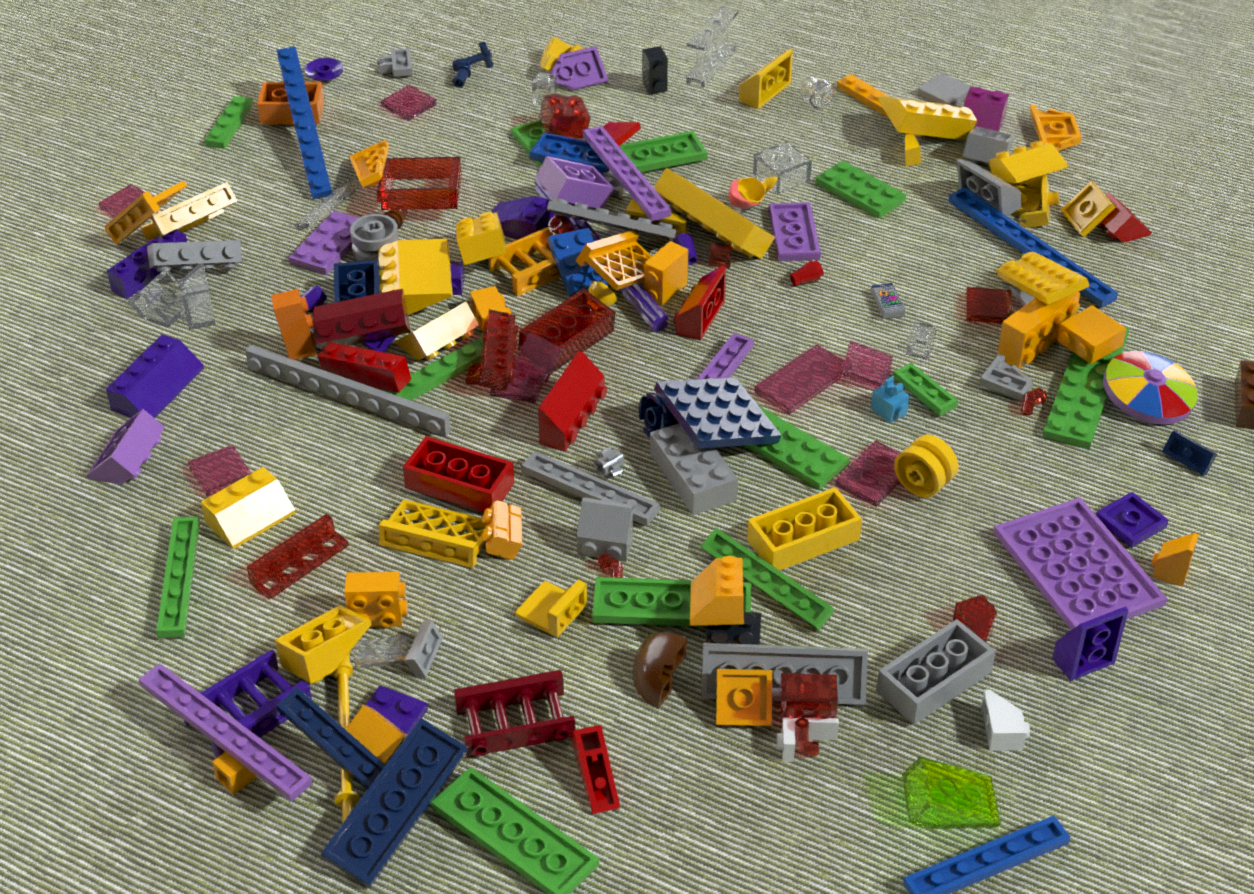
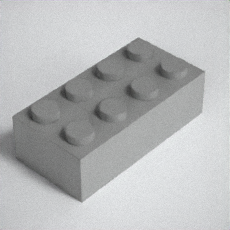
[650,423,738,515]
[876,619,996,725]

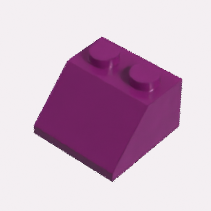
[963,87,1009,132]

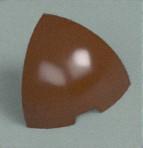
[632,632,687,709]

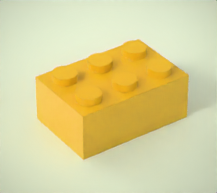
[456,211,507,265]

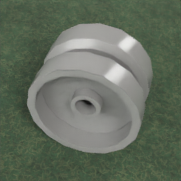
[350,214,399,266]

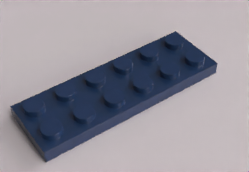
[321,718,468,889]

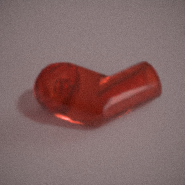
[1021,388,1047,415]
[598,554,623,578]

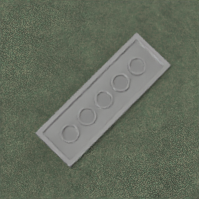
[547,198,676,241]
[701,643,868,705]

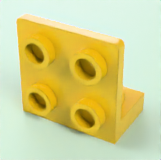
[515,580,587,638]

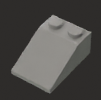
[963,126,1015,167]

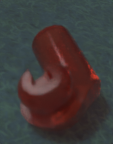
[795,718,819,758]

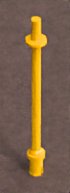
[332,652,360,824]

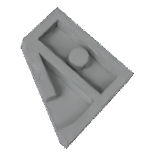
[979,353,1033,401]

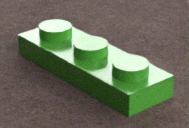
[893,363,958,416]

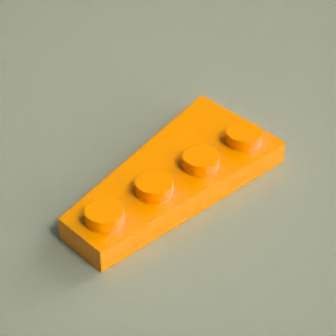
[349,139,389,188]

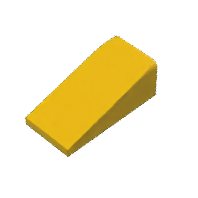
[905,133,921,166]

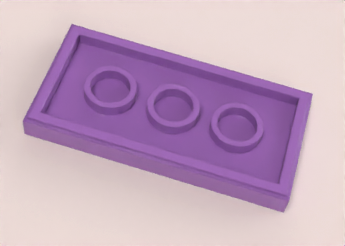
[768,202,821,261]

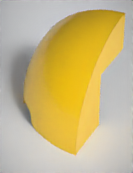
[540,37,584,72]

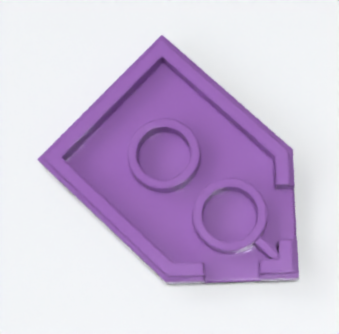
[548,46,609,91]

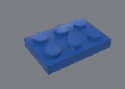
[547,228,611,297]

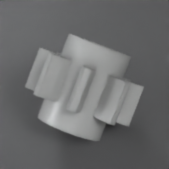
[594,447,625,478]

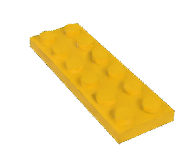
[996,252,1090,305]

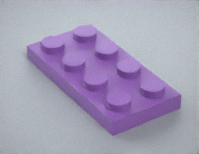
[289,211,359,276]

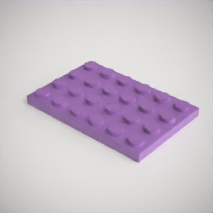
[993,497,1167,630]

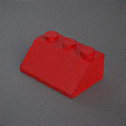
[673,265,726,341]

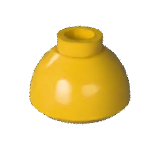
[587,281,617,311]

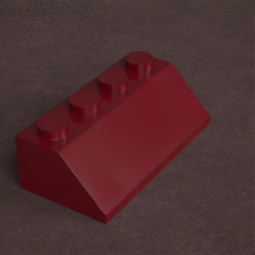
[313,288,411,350]

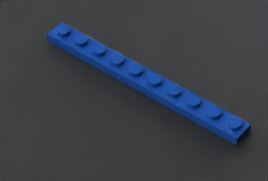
[276,46,333,200]
[948,187,1118,308]

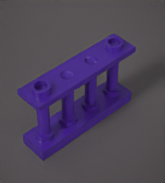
[184,649,312,758]

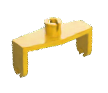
[1019,174,1059,228]

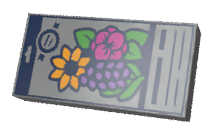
[870,283,906,319]

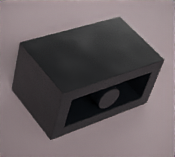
[642,46,668,95]

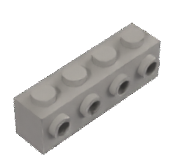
[147,240,242,272]

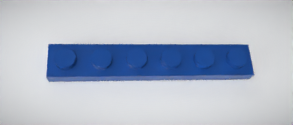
[903,815,1071,894]

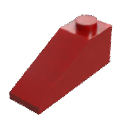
[571,725,621,815]

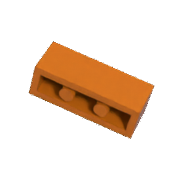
[271,289,317,360]

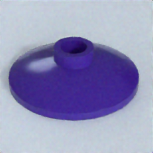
[305,58,343,81]

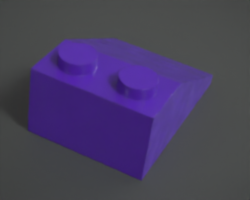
[491,196,555,240]
[1052,606,1129,681]

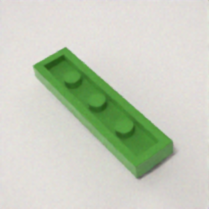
[205,96,253,149]

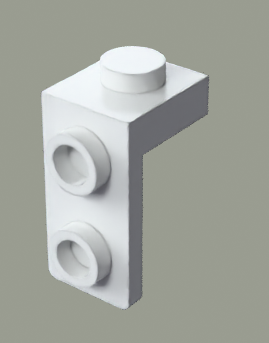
[777,717,839,762]

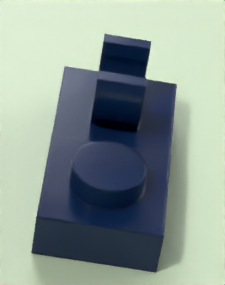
[1162,430,1217,475]

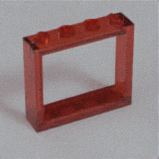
[377,157,462,210]

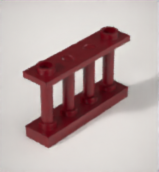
[453,670,575,758]

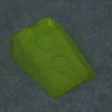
[902,756,1001,829]

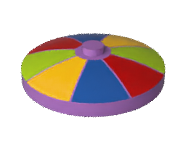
[1103,351,1198,424]

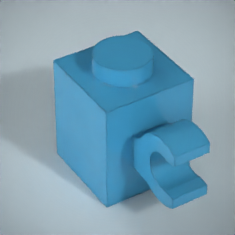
[871,377,909,423]

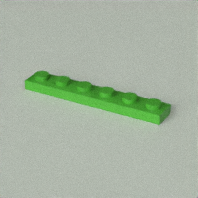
[382,333,503,400]
[156,517,200,638]
[700,528,835,631]

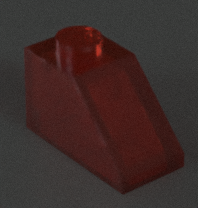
[953,594,997,644]

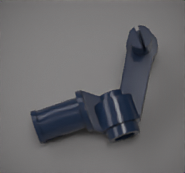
[452,41,494,88]

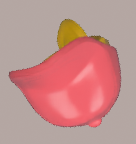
[729,177,778,209]

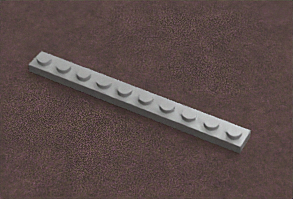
[245,345,451,437]

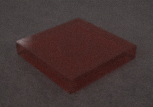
[966,287,1012,324]

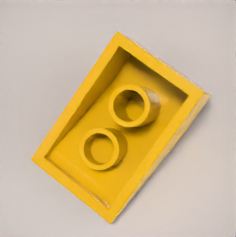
[275,605,372,684]

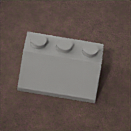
[957,158,1021,216]

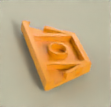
[1029,105,1082,151]

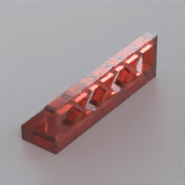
[247,513,349,600]

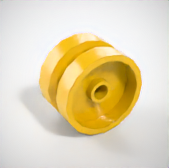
[894,434,959,498]

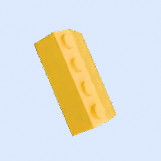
[877,96,977,140]
[378,239,453,315]

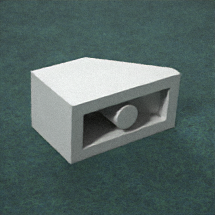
[981,690,1030,751]

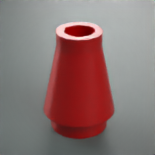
[790,260,824,286]

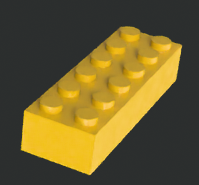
[654,168,775,259]

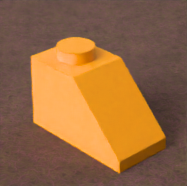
[1150,533,1199,587]

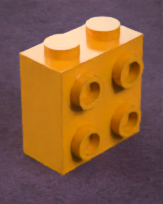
[643,241,688,306]
[1057,305,1127,364]
[344,572,408,627]

